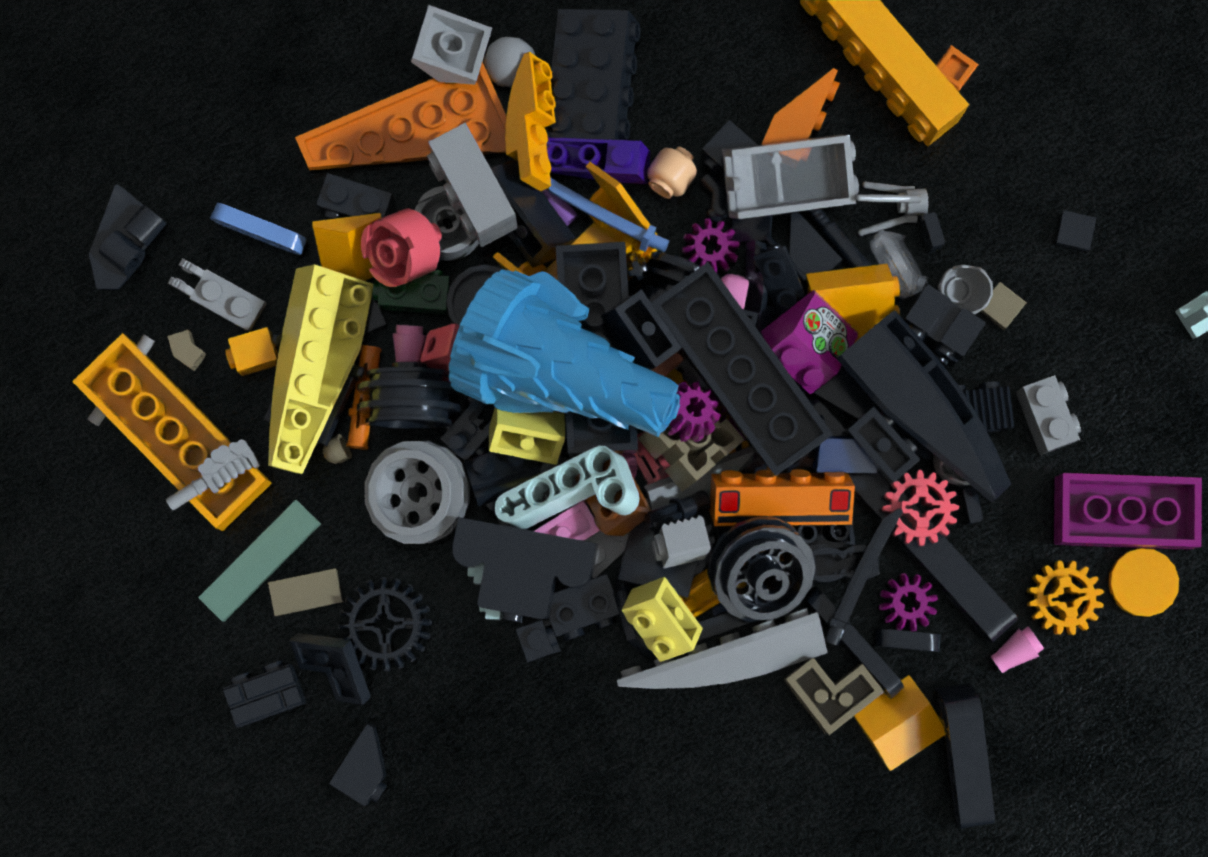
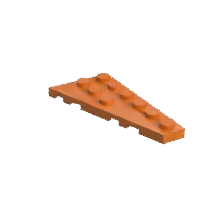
[295,62,506,170]

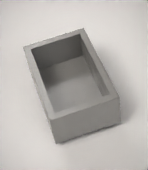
[426,122,518,247]

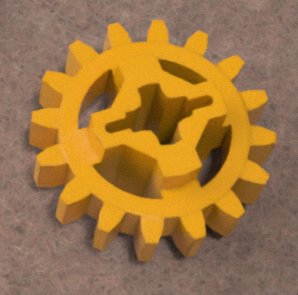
[1027,561,1104,635]

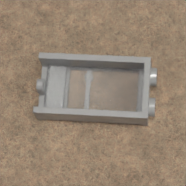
[722,135,859,219]

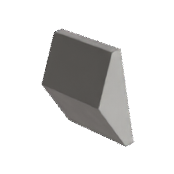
[411,5,492,85]

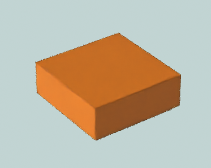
[936,45,979,92]

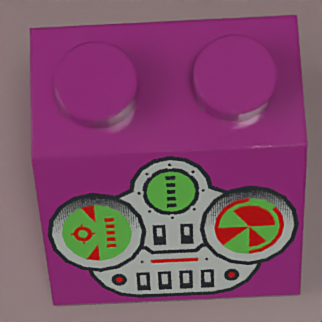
[761,290,858,394]

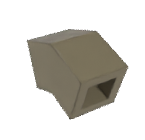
[167,330,207,371]

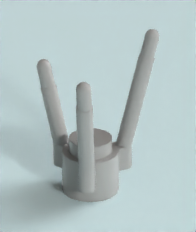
[856,181,928,236]

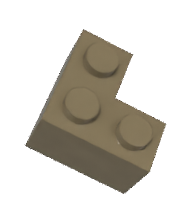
[783,658,884,735]

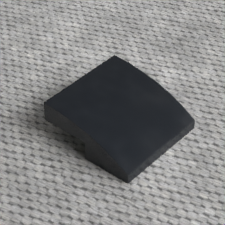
[616,520,698,599]

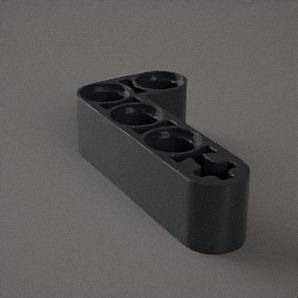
[934,683,995,829]

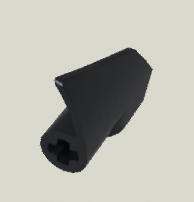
[89,184,167,290]

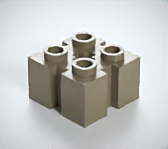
[638,387,744,492]

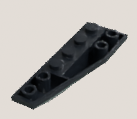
[837,310,1011,502]

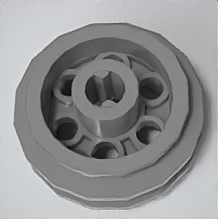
[365,441,470,544]

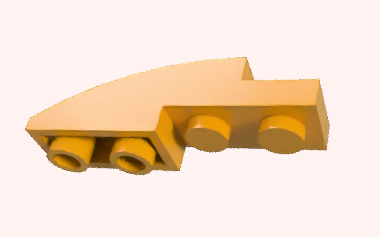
[505,52,556,191]

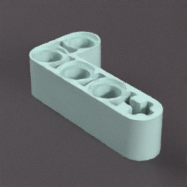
[495,446,640,529]

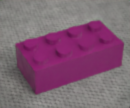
[1054,473,1202,550]

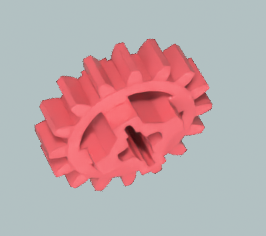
[881,470,959,546]

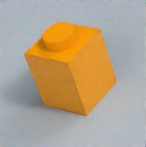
[225,327,278,376]

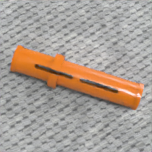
[346,345,382,450]

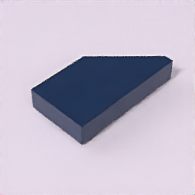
[813,436,878,473]

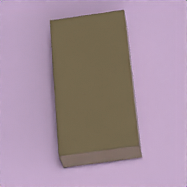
[268,568,344,616]

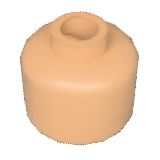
[647,147,697,199]

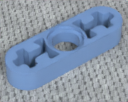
[210,203,307,255]

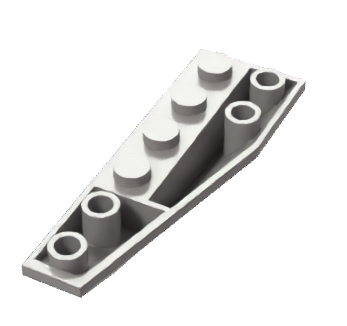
[616,608,828,689]

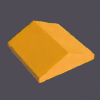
[312,213,382,281]
[854,675,945,771]

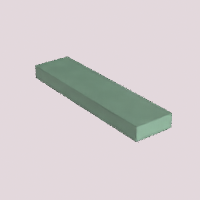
[198,500,321,622]

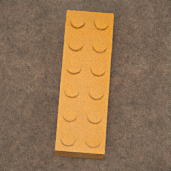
[800,0,969,146]
[72,333,272,531]

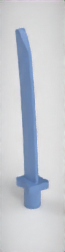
[547,178,669,253]

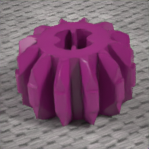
[682,219,740,273]
[668,382,721,442]
[878,573,938,632]

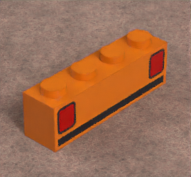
[709,469,855,526]

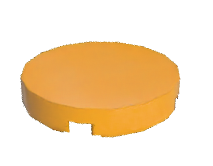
[1108,548,1179,617]

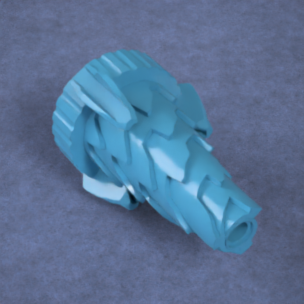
[449,269,680,437]

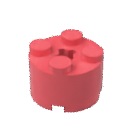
[361,208,442,287]

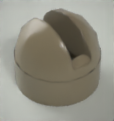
[323,434,352,464]

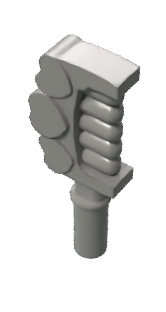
[165,439,260,510]

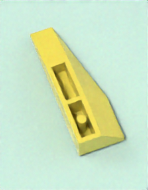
[268,264,373,474]

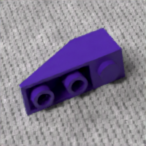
[547,137,651,184]

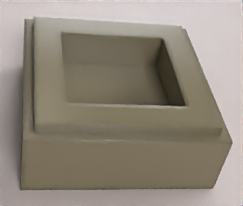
[980,282,1027,330]

